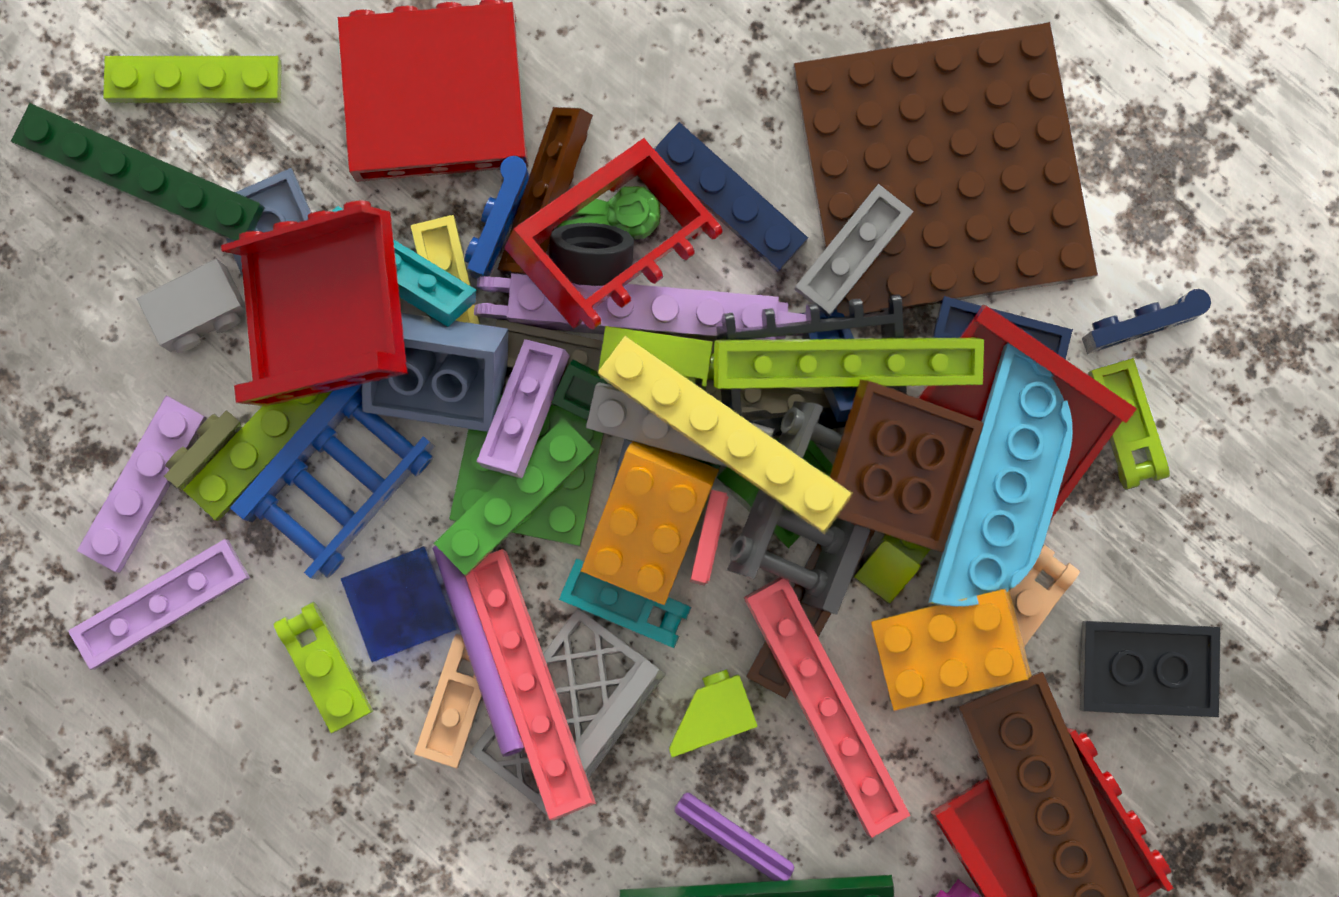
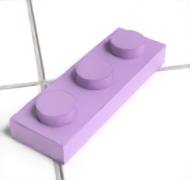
[477,339,570,479]

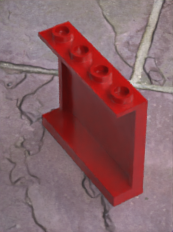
[338,0,529,182]
[221,200,407,406]
[918,304,1137,520]
[930,728,1173,897]

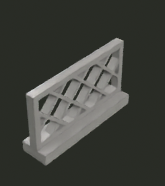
[470,608,666,816]

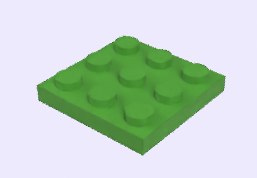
[449,395,604,547]

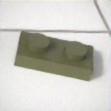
[164,410,242,492]

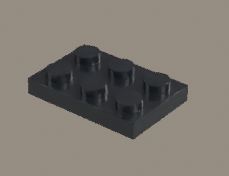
[1080,621,1221,717]

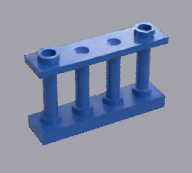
[230,384,435,580]

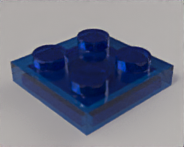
[341,546,458,663]

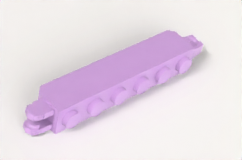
[474,274,806,344]

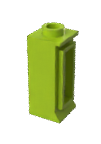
[598,326,714,390]

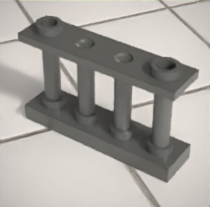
[727,401,871,615]

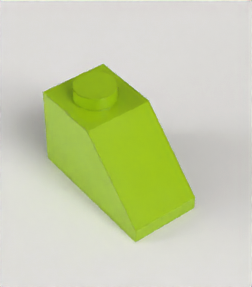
[669,669,758,757]

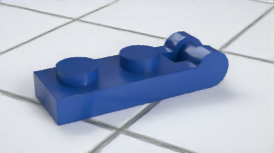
[464,156,529,279]

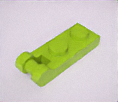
[1088,358,1170,490]
[273,601,373,734]

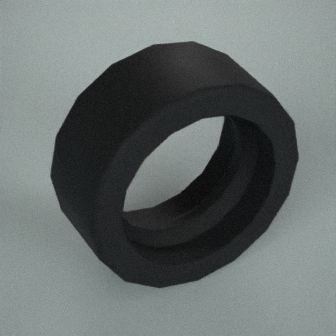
[549,223,634,286]

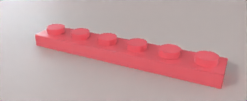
[465,549,596,821]
[743,577,911,838]

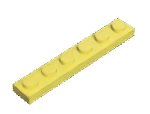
[598,336,852,534]

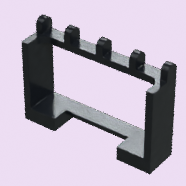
[716,294,907,436]

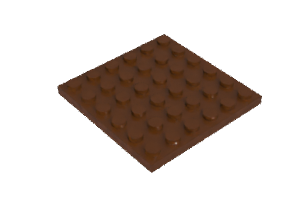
[793,22,1098,317]

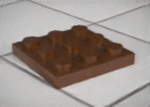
[829,380,984,553]

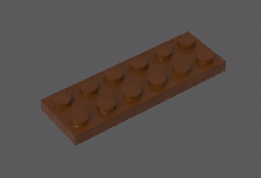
[957,672,1139,897]

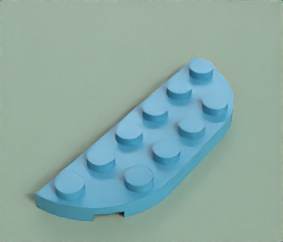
[928,343,1073,607]

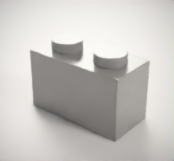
[136,258,246,353]

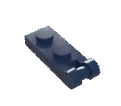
[1082,289,1211,355]

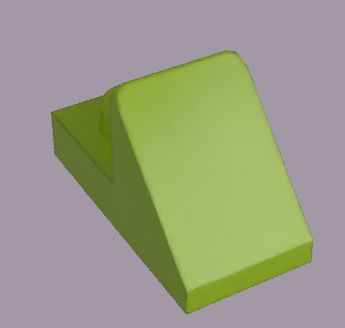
[854,534,931,604]

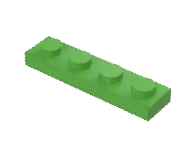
[434,418,595,576]

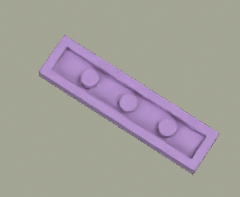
[77,396,208,573]
[68,539,250,670]

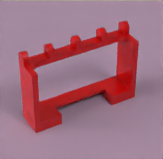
[504,138,723,330]

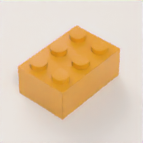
[581,441,719,605]
[871,588,1031,711]

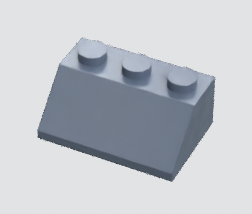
[362,313,508,432]

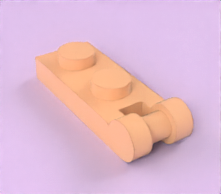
[1009,544,1080,647]
[414,634,495,768]

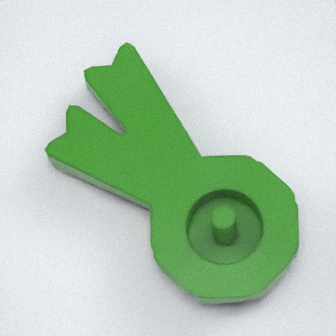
[557,186,661,240]

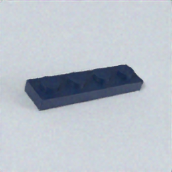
[654,122,808,272]

